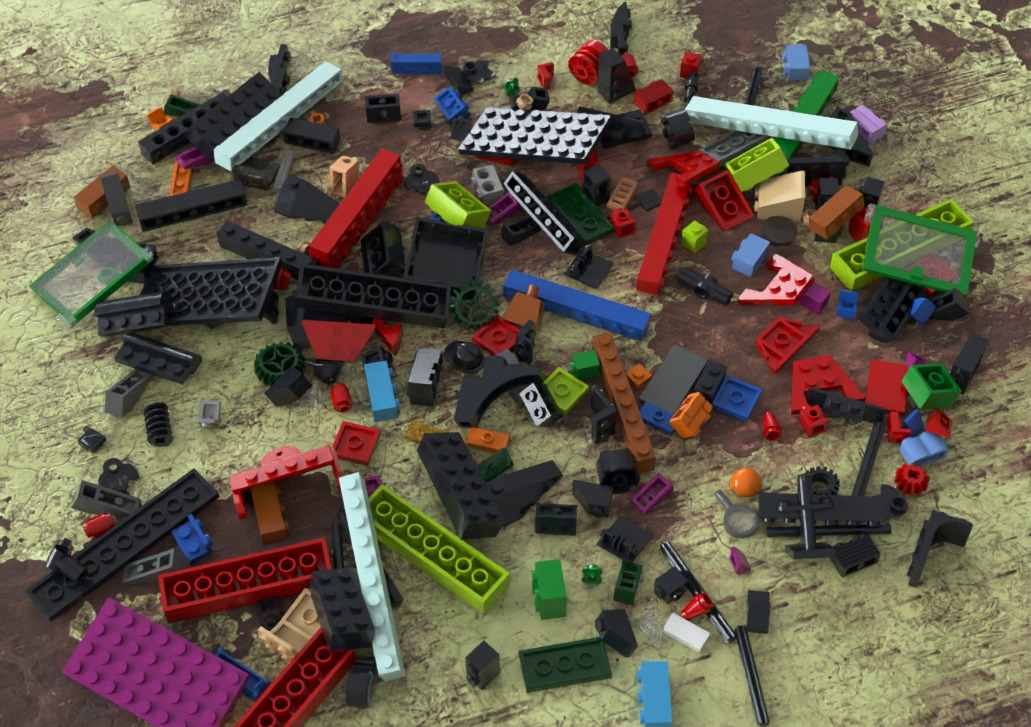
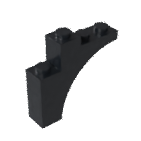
[454,356,545,428]

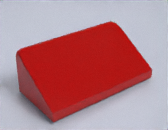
[925,408,952,437]

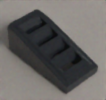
[501,217,542,246]

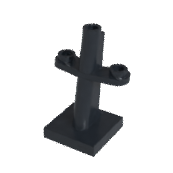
[776,474,836,560]

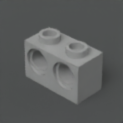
[471,165,504,206]

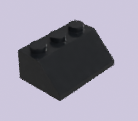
[360,220,406,277]

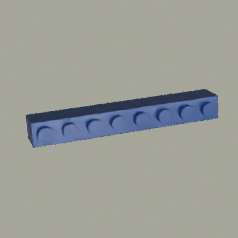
[503,269,651,341]

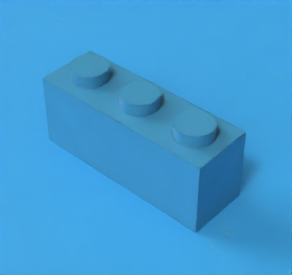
[364,360,400,422]
[637,661,672,727]

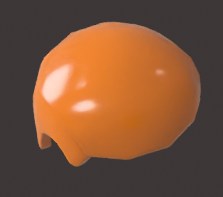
[729,467,762,498]

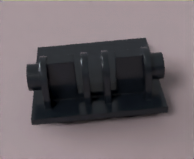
[564,245,614,289]
[596,516,654,565]

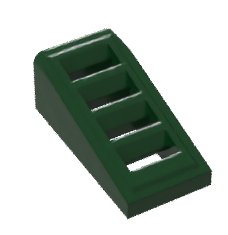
[164,94,201,117]
[613,561,643,605]

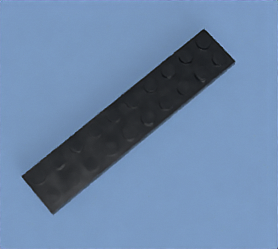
[25,468,220,622]

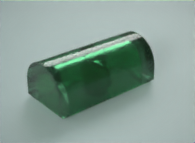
[477,447,514,483]

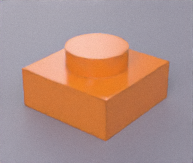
[626,363,652,389]

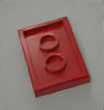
[865,359,908,416]

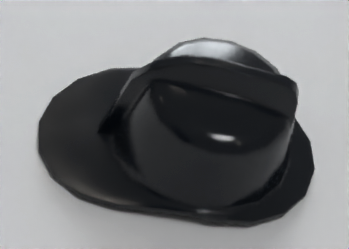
[444,341,485,374]
[305,358,346,384]

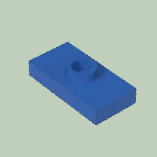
[640,402,675,435]

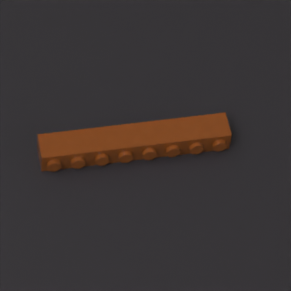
[592,333,656,473]

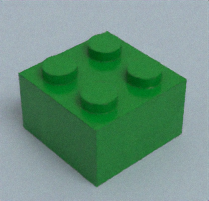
[901,363,962,410]
[531,559,567,620]

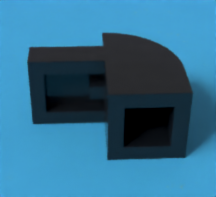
[509,86,550,111]

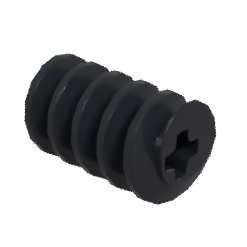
[143,402,173,447]

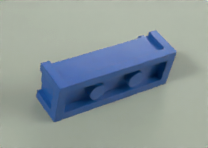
[391,53,442,74]
[215,647,271,702]

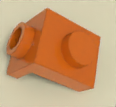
[147,107,174,130]

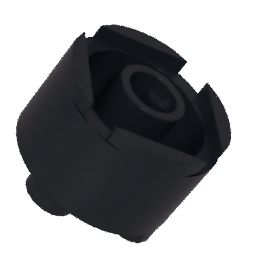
[660,109,695,149]
[596,448,640,494]

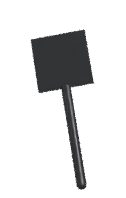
[607,188,662,219]

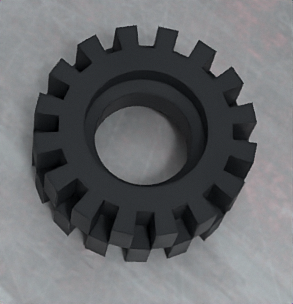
[805,466,840,495]

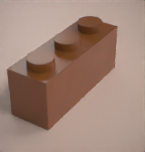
[74,166,130,218]
[809,185,864,240]
[250,481,290,545]

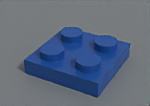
[711,375,762,422]

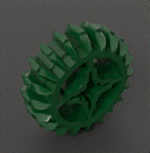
[449,279,500,330]
[254,341,306,387]

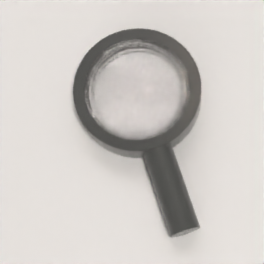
[714,489,759,539]

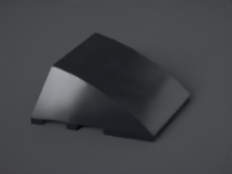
[285,293,348,352]

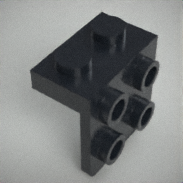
[591,385,617,444]

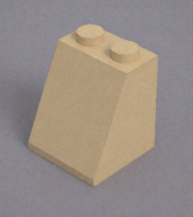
[754,171,805,222]

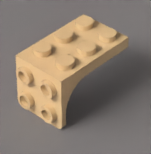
[258,588,321,664]

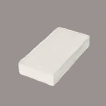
[662,613,710,653]

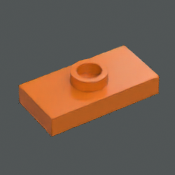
[466,427,510,455]

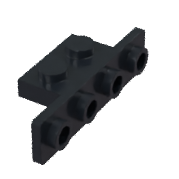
[577,106,645,141]
[806,387,886,424]

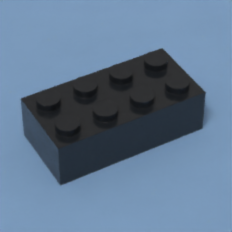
[309,567,375,653]

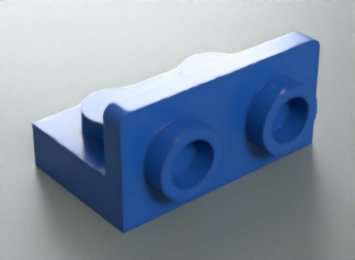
[434,86,471,123]
[171,514,213,565]

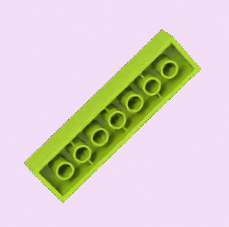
[830,198,974,291]
[369,484,510,615]

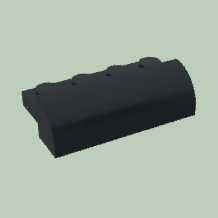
[859,267,926,342]
[94,290,172,337]
[114,332,202,385]

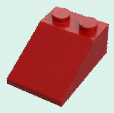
[693,169,754,232]

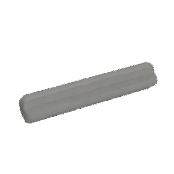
[273,149,294,192]

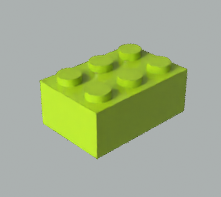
[725,138,789,192]
[425,181,492,229]

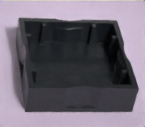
[403,217,488,302]

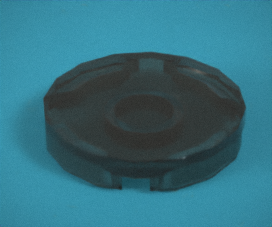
[761,216,797,247]

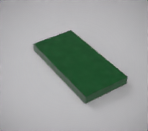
[547,182,615,246]
[518,637,612,693]

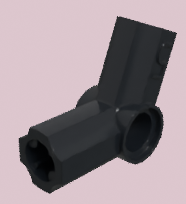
[45,538,88,584]

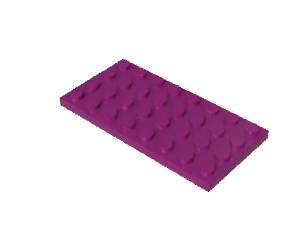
[61,597,251,727]

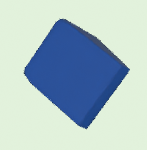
[910,298,936,324]
[902,409,924,438]

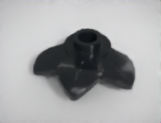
[462,60,495,84]
[404,164,439,195]
[98,458,139,493]
[871,484,908,520]

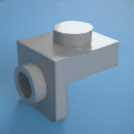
[196,400,221,428]

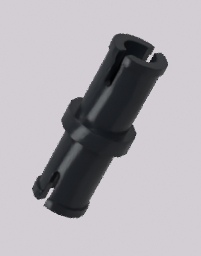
[684,71,699,104]

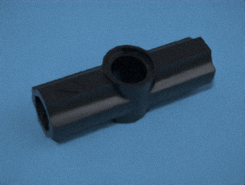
[678,267,734,306]

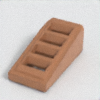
[606,177,638,210]

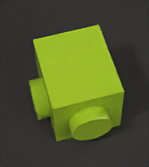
[681,221,708,254]

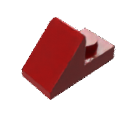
[372,319,403,356]

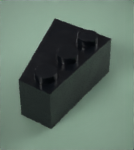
[598,48,636,104]
[407,347,443,407]

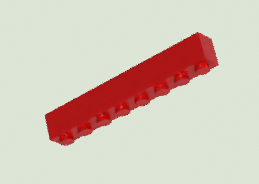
[636,173,694,295]

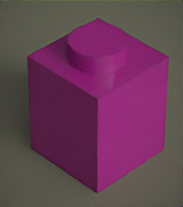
[800,282,831,315]

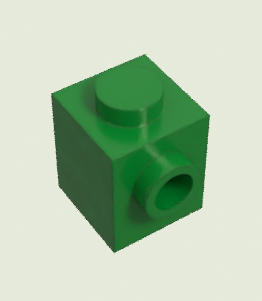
[569,350,600,380]

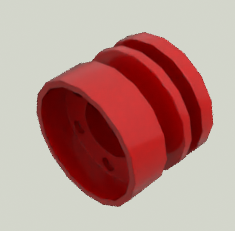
[568,40,609,85]

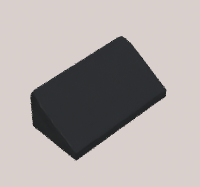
[445,66,474,95]

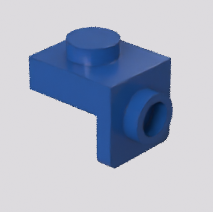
[837,289,859,319]

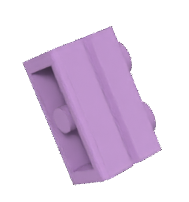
[850,105,887,144]

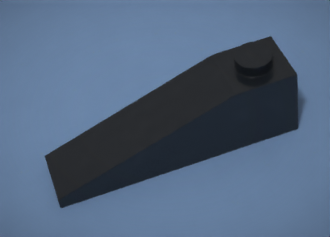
[274,175,340,224]
[486,460,563,527]

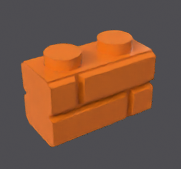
[669,392,713,439]

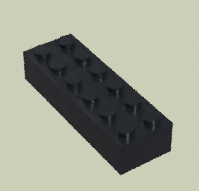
[185,71,282,160]
[417,432,505,540]

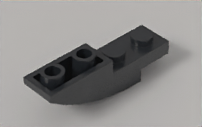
[610,2,632,56]
[268,44,291,95]

